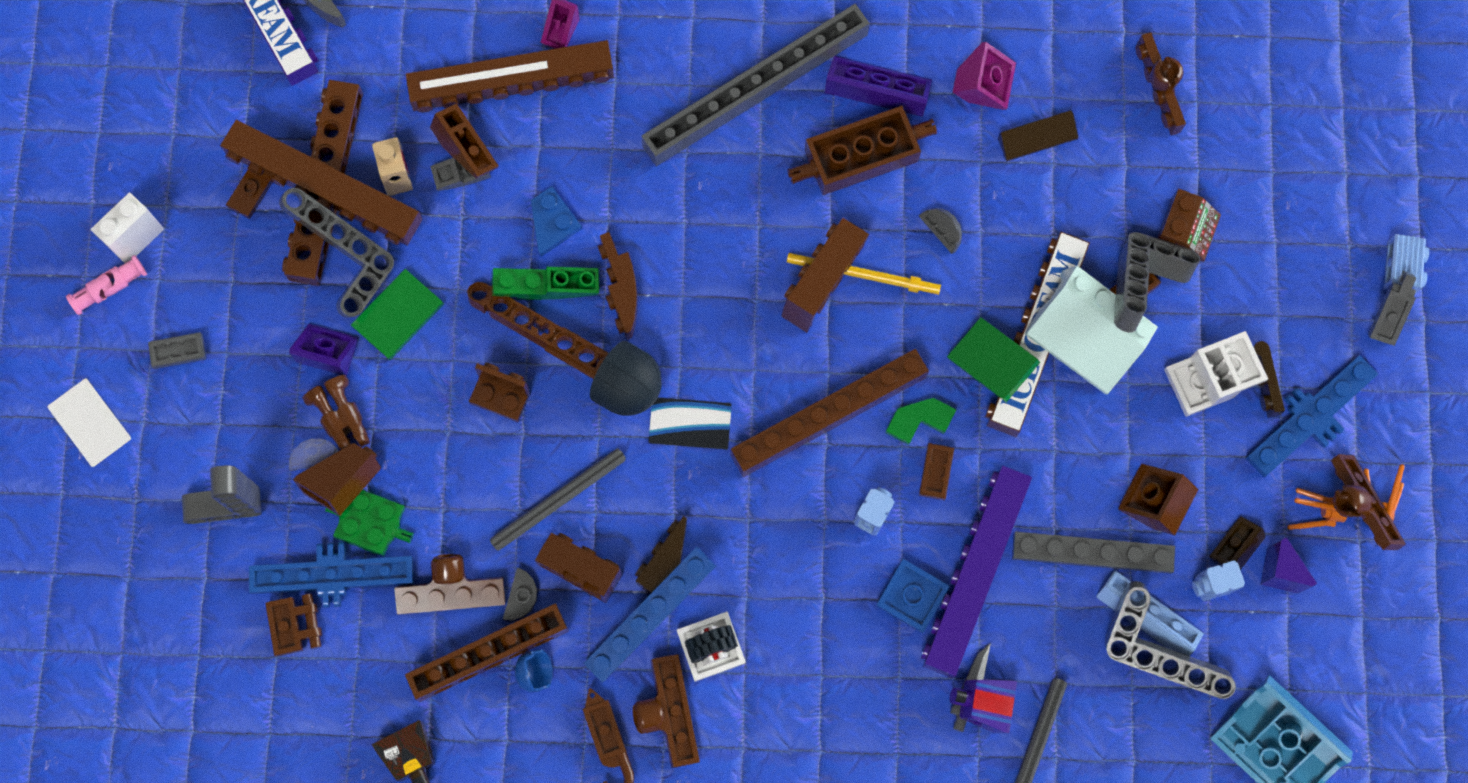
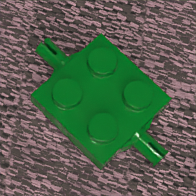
[325,490,414,557]

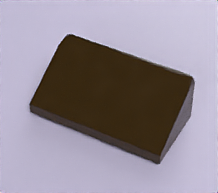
[1209,516,1266,570]

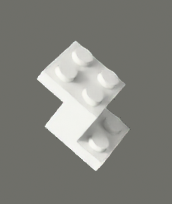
[1164,331,1268,417]

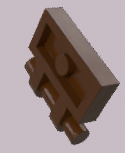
[265,594,322,657]

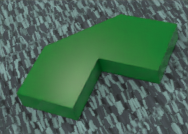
[885,398,956,445]

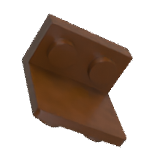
[469,362,530,422]

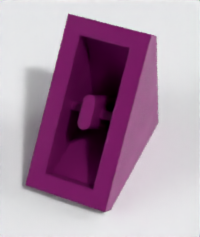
[540,0,580,49]

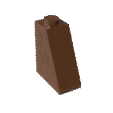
[293,443,381,516]

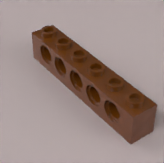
[405,603,569,702]

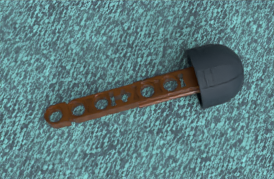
[467,282,662,416]

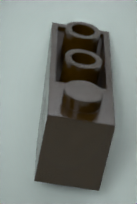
[635,516,687,594]

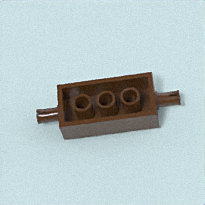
[787,106,937,195]

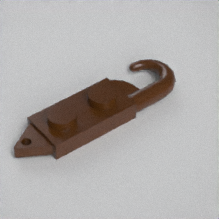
[582,688,634,783]

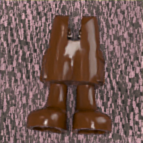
[302,375,370,450]

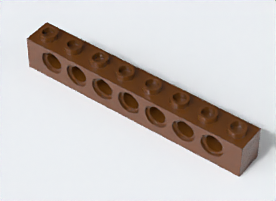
[282,80,363,286]

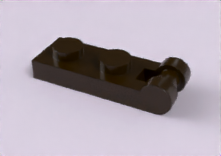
[1253,341,1285,418]

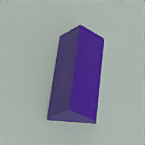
[824,56,932,117]

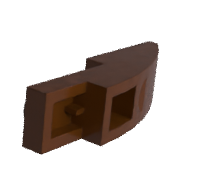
[597,232,637,340]

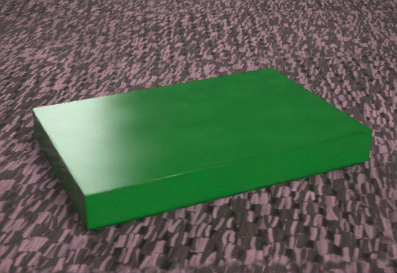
[351,269,444,361]
[947,317,1041,402]

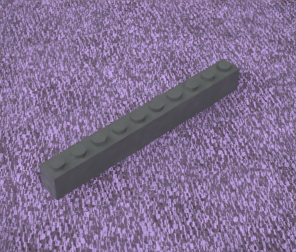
[641,4,870,166]

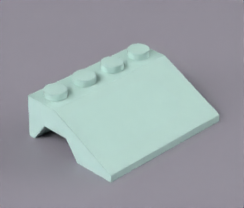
[1025,266,1158,395]

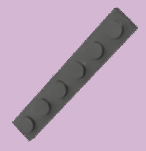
[1012,532,1175,574]

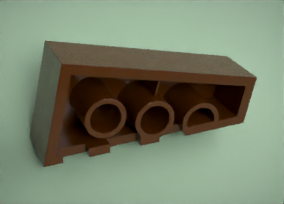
[781,218,869,333]

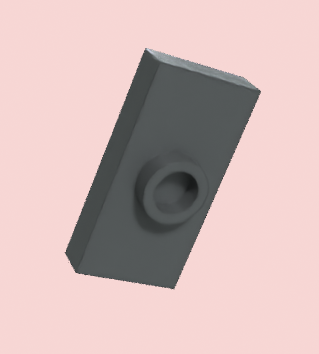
[148,332,206,369]

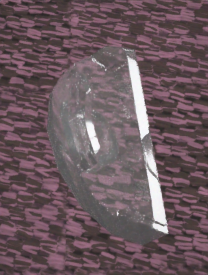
[289,438,339,471]

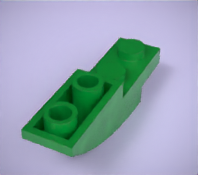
[491,267,599,300]

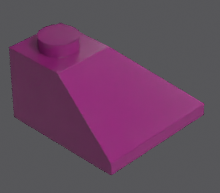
[953,42,1016,110]

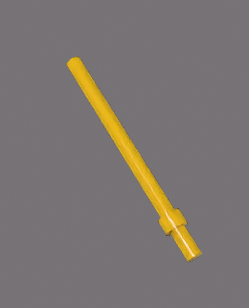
[787,253,941,295]

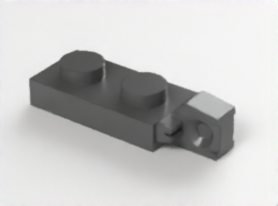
[1368,271,1416,346]

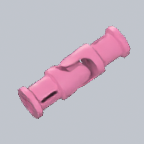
[66,255,147,315]

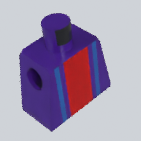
[949,680,1017,733]

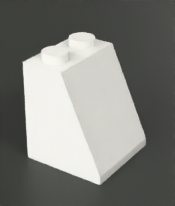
[90,192,164,263]

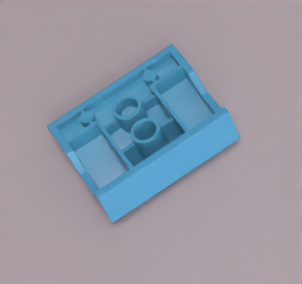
[1210,675,1353,783]

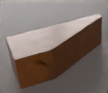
[430,103,499,179]

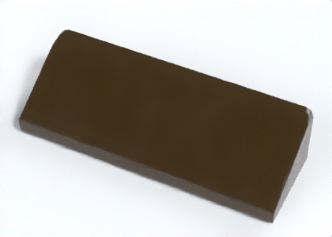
[998,110,1079,162]

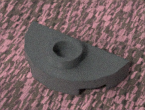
[918,208,962,254]
[503,567,538,621]

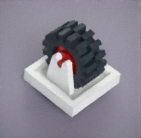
[677,611,746,682]

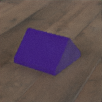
[289,324,359,376]
[1260,537,1317,594]

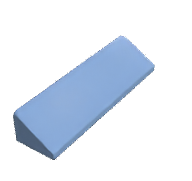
[1097,570,1204,656]

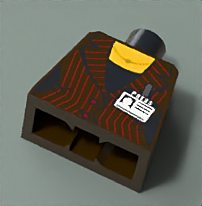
[372,720,435,783]

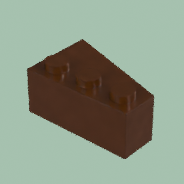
[535,532,622,603]

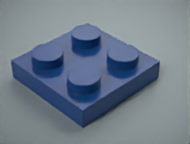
[876,559,950,634]

